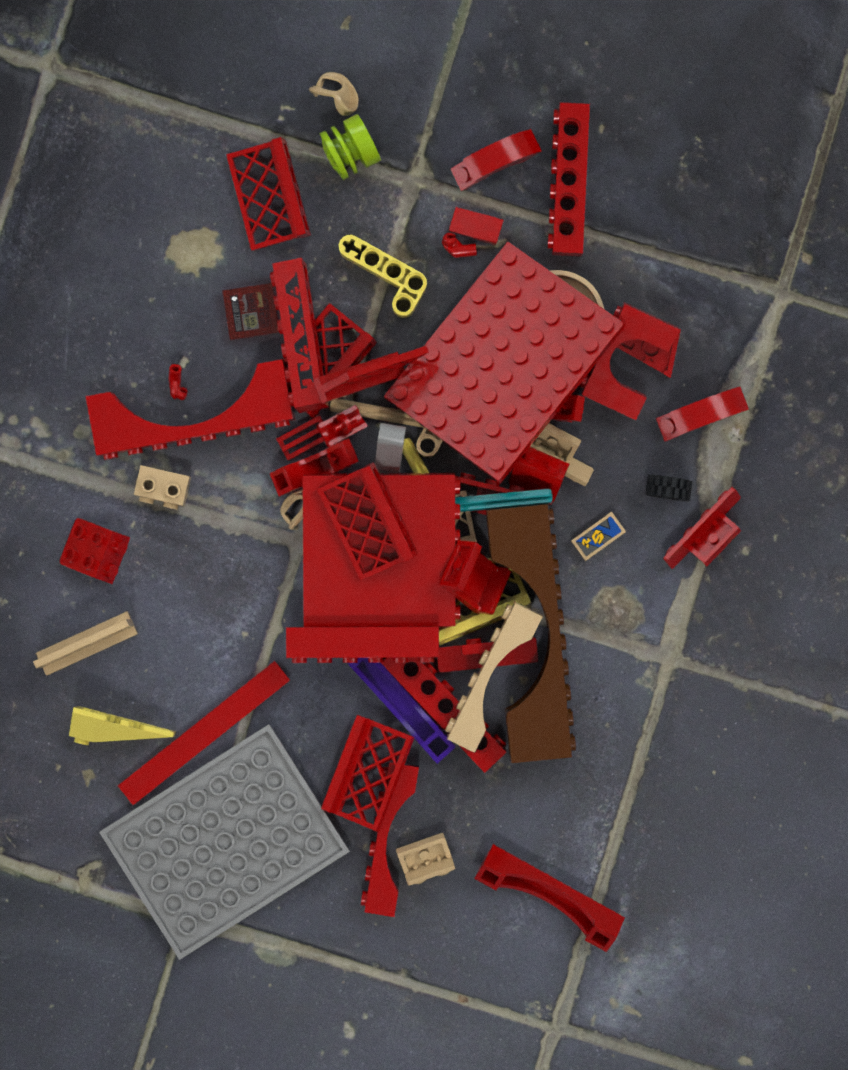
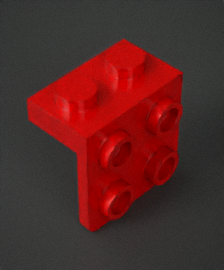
[509,447,570,502]
[60,518,130,584]

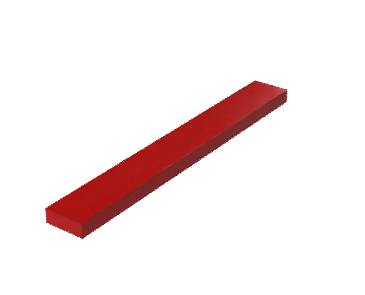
[118,661,290,805]

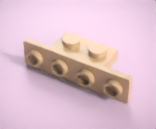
[530,423,594,486]

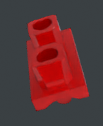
[316,405,368,448]

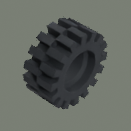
[645,475,693,502]

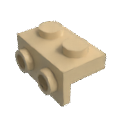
[396,833,455,885]

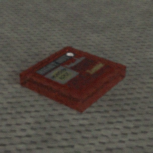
[222,283,279,341]

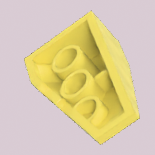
[69,706,176,745]

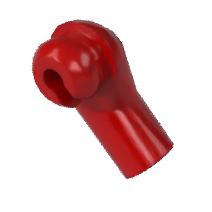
[442,232,477,258]
[168,364,188,401]

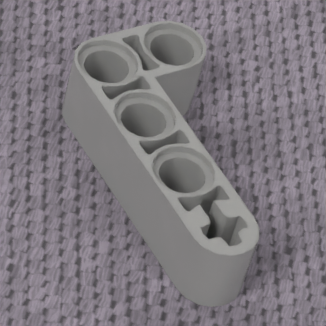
[375,423,406,473]

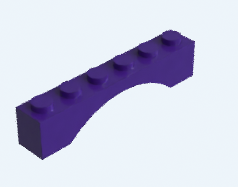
[347,658,456,764]

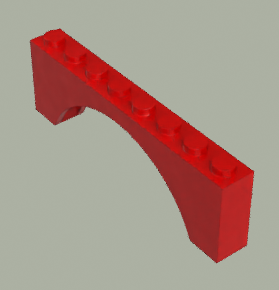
[86,359,296,460]

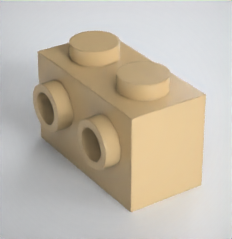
[134,465,191,510]

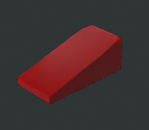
[449,207,504,246]

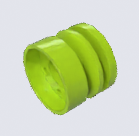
[319,114,381,180]

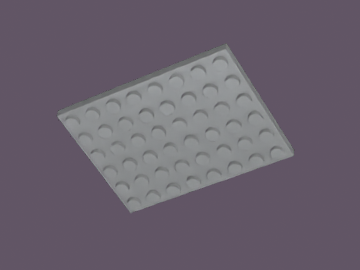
[99,724,350,960]

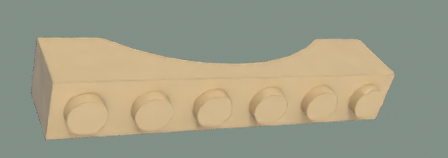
[445,601,543,753]

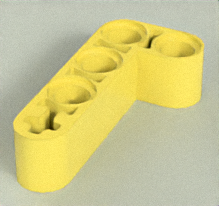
[339,235,427,318]

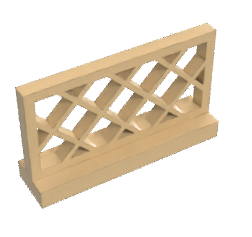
[33,611,138,676]

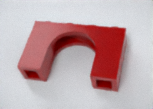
[579,302,680,420]

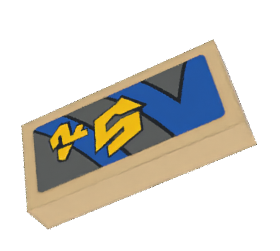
[571,512,626,561]

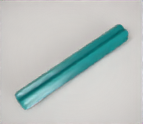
[455,489,553,512]

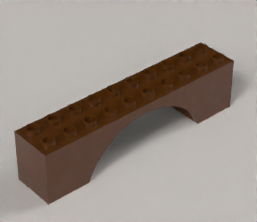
[486,504,576,763]

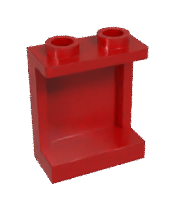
[439,540,511,615]

